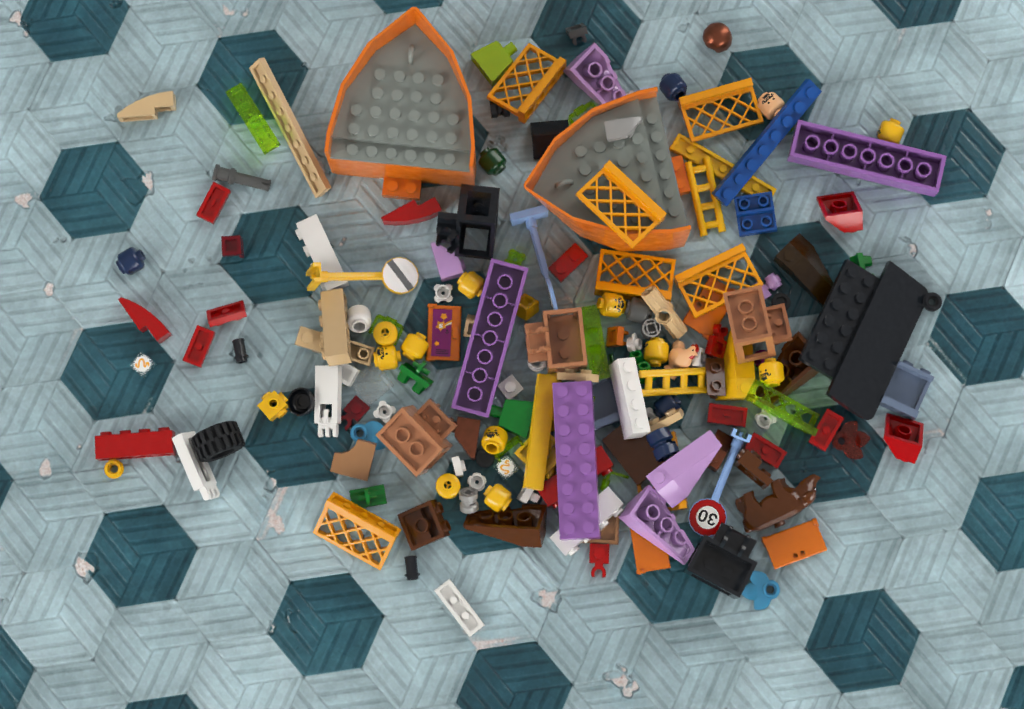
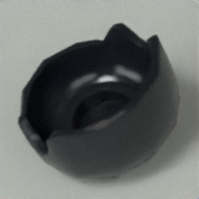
[287,387,315,417]

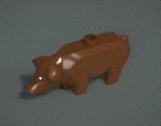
[735,474,821,533]

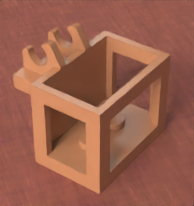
[723,285,793,364]
[524,307,588,374]
[376,398,458,477]

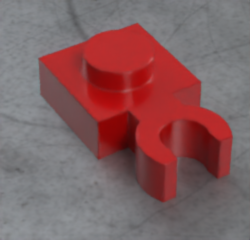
[705,324,728,359]
[589,543,610,578]

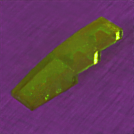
[225,83,281,155]
[581,305,611,380]

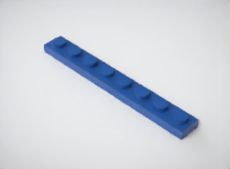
[711,79,822,207]

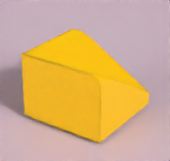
[516,293,539,321]

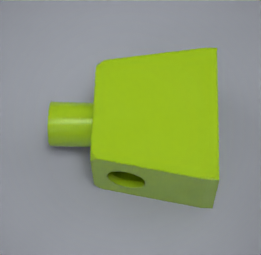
[470,41,518,87]

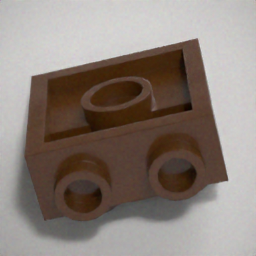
[734,448,773,490]
[397,499,451,551]

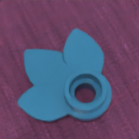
[350,421,386,450]
[742,571,780,610]

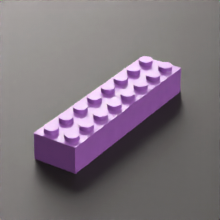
[787,120,947,197]
[451,258,529,418]
[552,381,601,541]

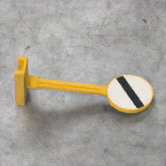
[306,257,419,295]

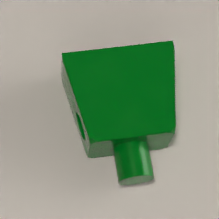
[489,399,533,440]

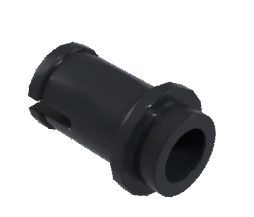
[232,338,249,364]
[404,556,420,581]

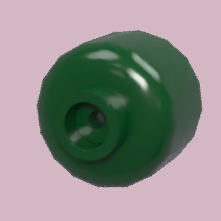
[478,147,507,176]

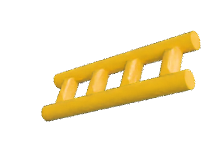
[684,157,726,237]
[638,367,707,397]

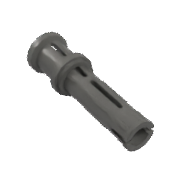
[212,164,271,192]

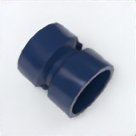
[646,427,679,462]

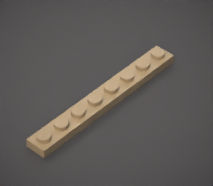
[249,57,331,198]

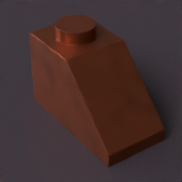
[452,417,481,460]
[707,429,733,472]

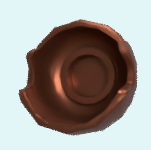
[703,22,732,53]

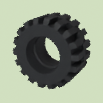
[191,421,245,462]

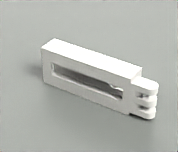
[314,365,342,437]
[172,431,220,500]

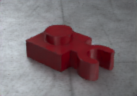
[341,395,371,431]

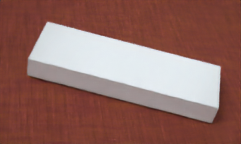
[434,579,485,637]

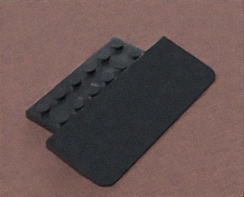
[798,259,928,420]

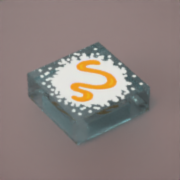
[129,351,157,378]
[493,454,520,481]

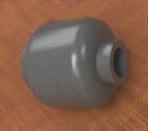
[624,297,653,324]

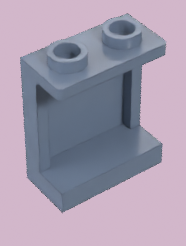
[880,360,934,420]
[592,372,620,431]

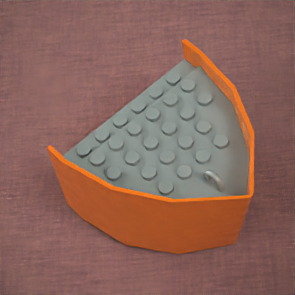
[324,7,476,201]
[524,87,691,252]

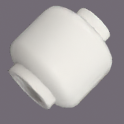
[347,305,372,333]

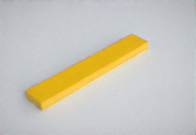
[669,133,777,197]
[523,373,557,491]

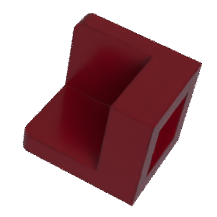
[221,235,244,258]

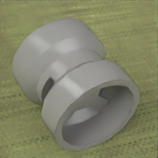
[641,318,661,340]
[459,487,479,514]

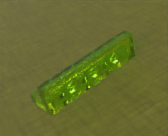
[745,379,820,436]

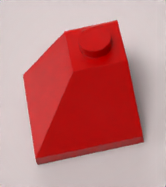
[816,191,863,233]
[883,413,924,464]

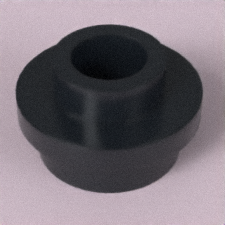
[923,292,942,312]

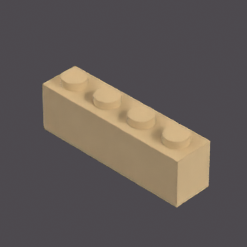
[318,288,352,367]

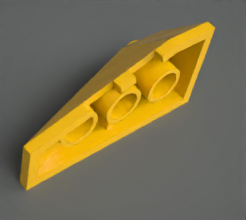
[715,328,756,401]

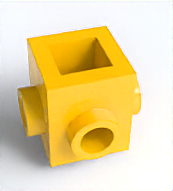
[257,390,288,422]

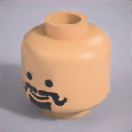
[757,92,785,120]

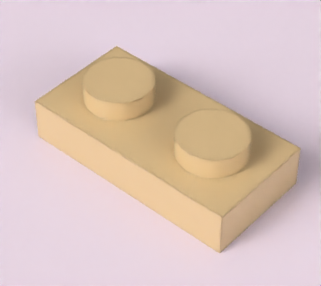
[557,369,599,383]
[648,407,684,434]

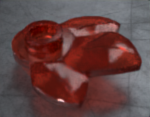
[832,421,870,459]

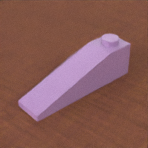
[563,43,626,105]
[646,430,722,508]
[618,485,695,565]

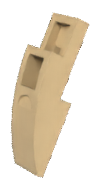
[294,326,375,366]

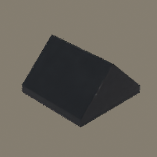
[530,120,569,160]

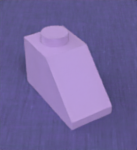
[431,242,466,282]

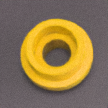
[104,459,124,479]

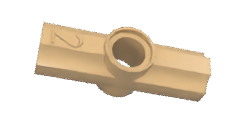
[641,286,688,339]

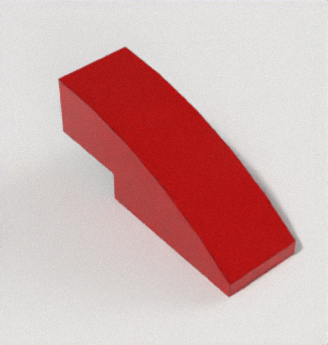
[381,197,442,226]
[118,297,172,344]

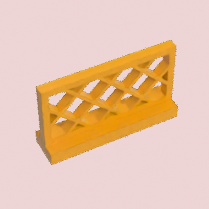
[487,43,566,124]
[678,78,764,143]
[575,160,667,249]
[674,243,763,318]
[594,249,676,302]
[313,492,402,570]

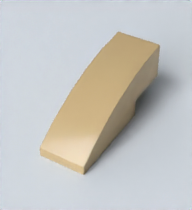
[117,91,176,122]

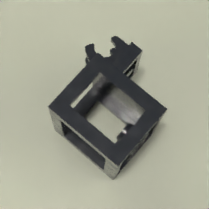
[436,184,500,260]
[683,523,758,599]

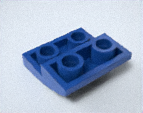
[734,191,777,237]

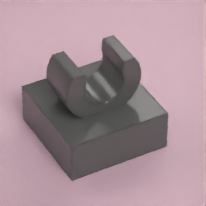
[565,23,588,46]

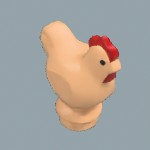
[664,339,699,380]

